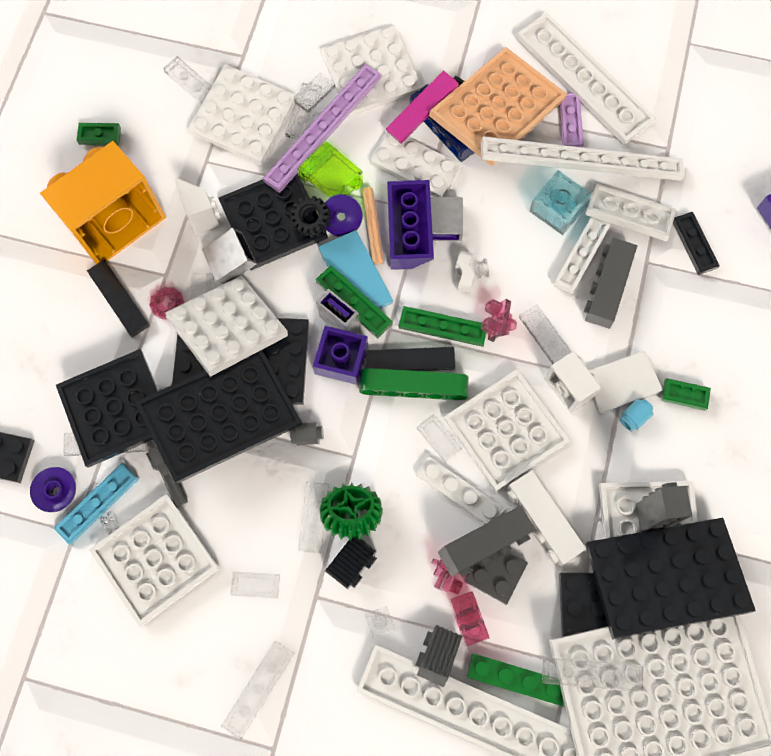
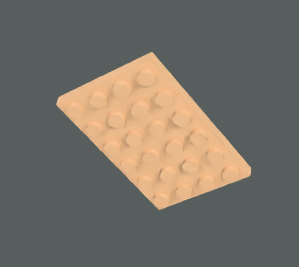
[429,47,567,166]

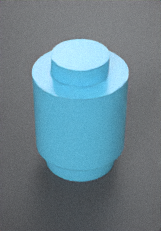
[619,399,654,432]

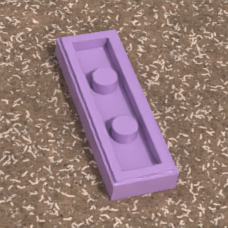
[559,93,584,148]

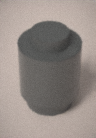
[290,422,324,446]

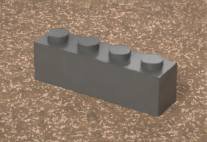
[583,238,638,329]
[636,482,692,532]
[437,505,536,577]

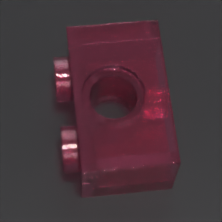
[449,591,490,647]

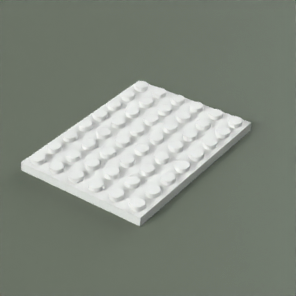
[549,615,771,756]

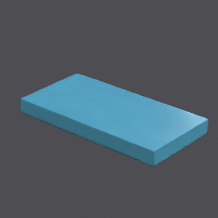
[318,230,393,309]

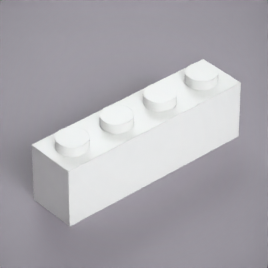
[507,470,586,567]

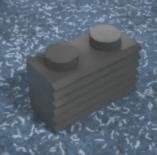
[415,625,463,687]

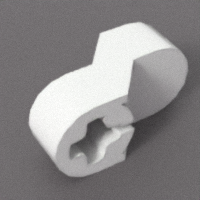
[455,250,475,294]

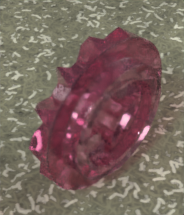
[149,286,184,319]

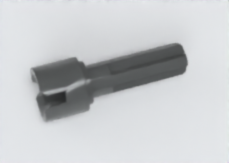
[146,447,188,507]

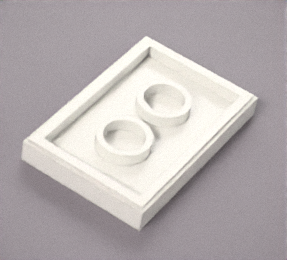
[589,351,663,414]

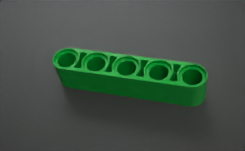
[359,368,469,400]

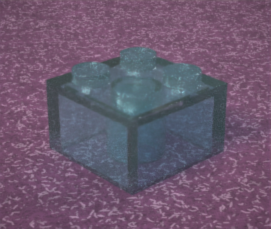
[529,170,592,235]

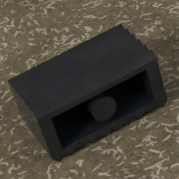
[325,536,377,590]

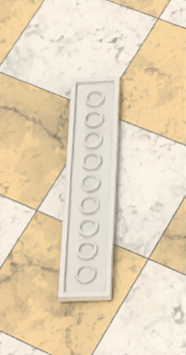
[356,645,577,756]

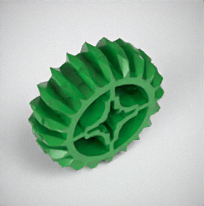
[319,482,383,541]

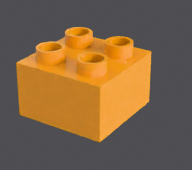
[40,141,166,264]

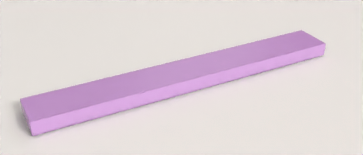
[263,64,381,193]

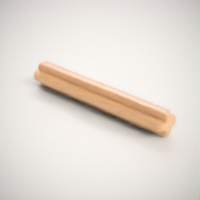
[362,187,384,265]

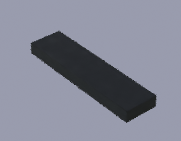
[86,259,150,338]
[367,347,456,371]

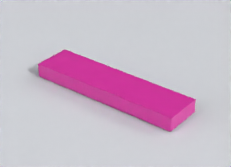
[386,70,459,144]

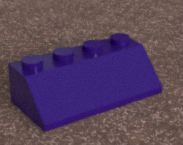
[387,180,434,270]

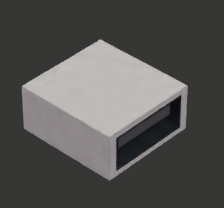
[202,228,257,284]

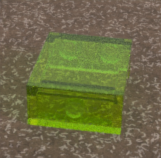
[298,141,363,198]

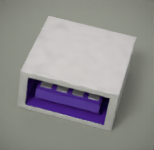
[431,197,463,241]
[316,289,360,333]

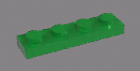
[316,265,393,339]
[398,306,488,347]
[467,653,564,706]

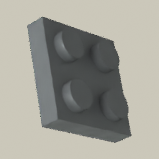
[465,552,528,605]

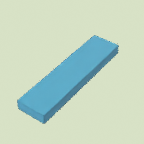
[54,463,139,545]

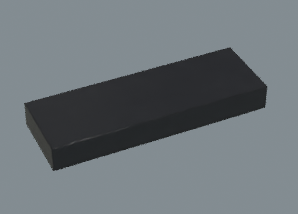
[673,211,720,275]

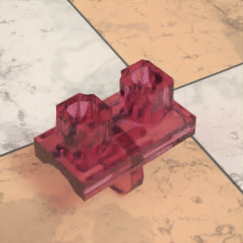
[481,299,517,342]
[431,558,463,594]

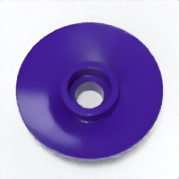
[325,194,363,237]
[30,467,76,513]

